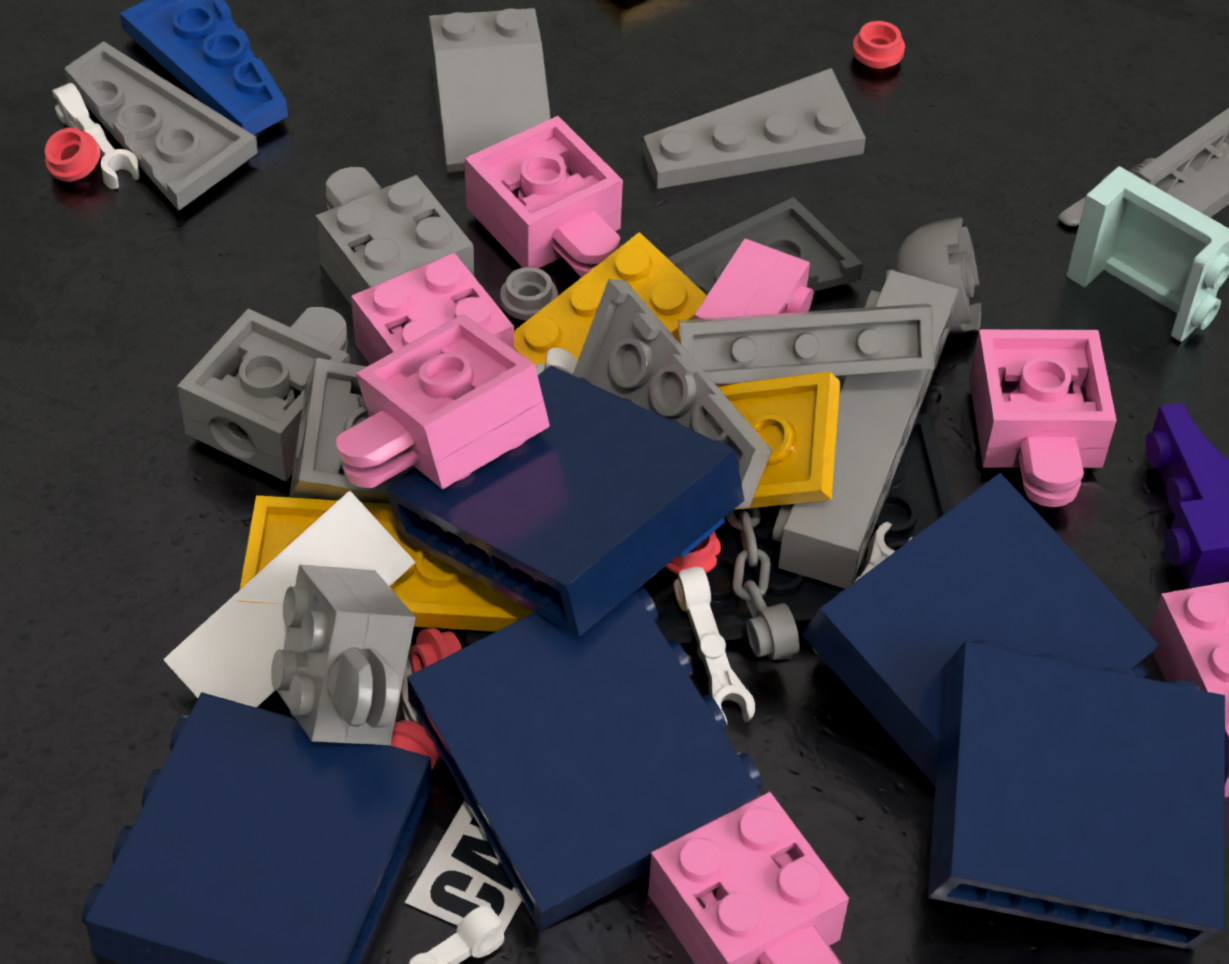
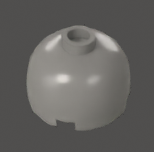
[886,217,981,335]

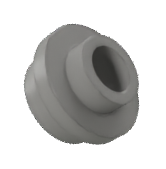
[500,267,558,321]

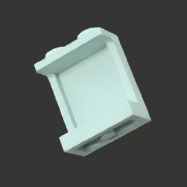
[1066,166,1229,342]

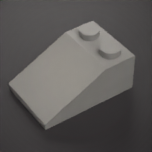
[429,8,551,173]

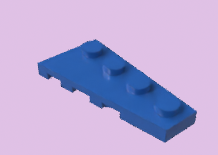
[120,0,288,135]

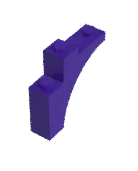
[1145,403,1229,589]

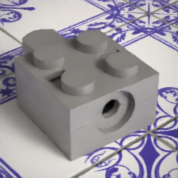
[315,167,474,306]
[177,307,350,481]
[289,358,414,504]
[271,564,416,745]

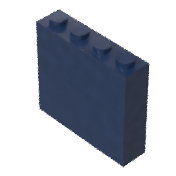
[385,365,745,637]
[802,473,1160,786]
[407,586,763,932]
[928,640,1225,950]
[82,692,433,964]

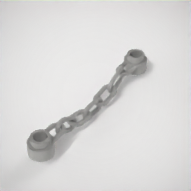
[726,507,799,660]

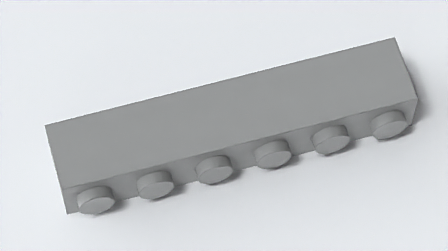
[772,270,959,589]

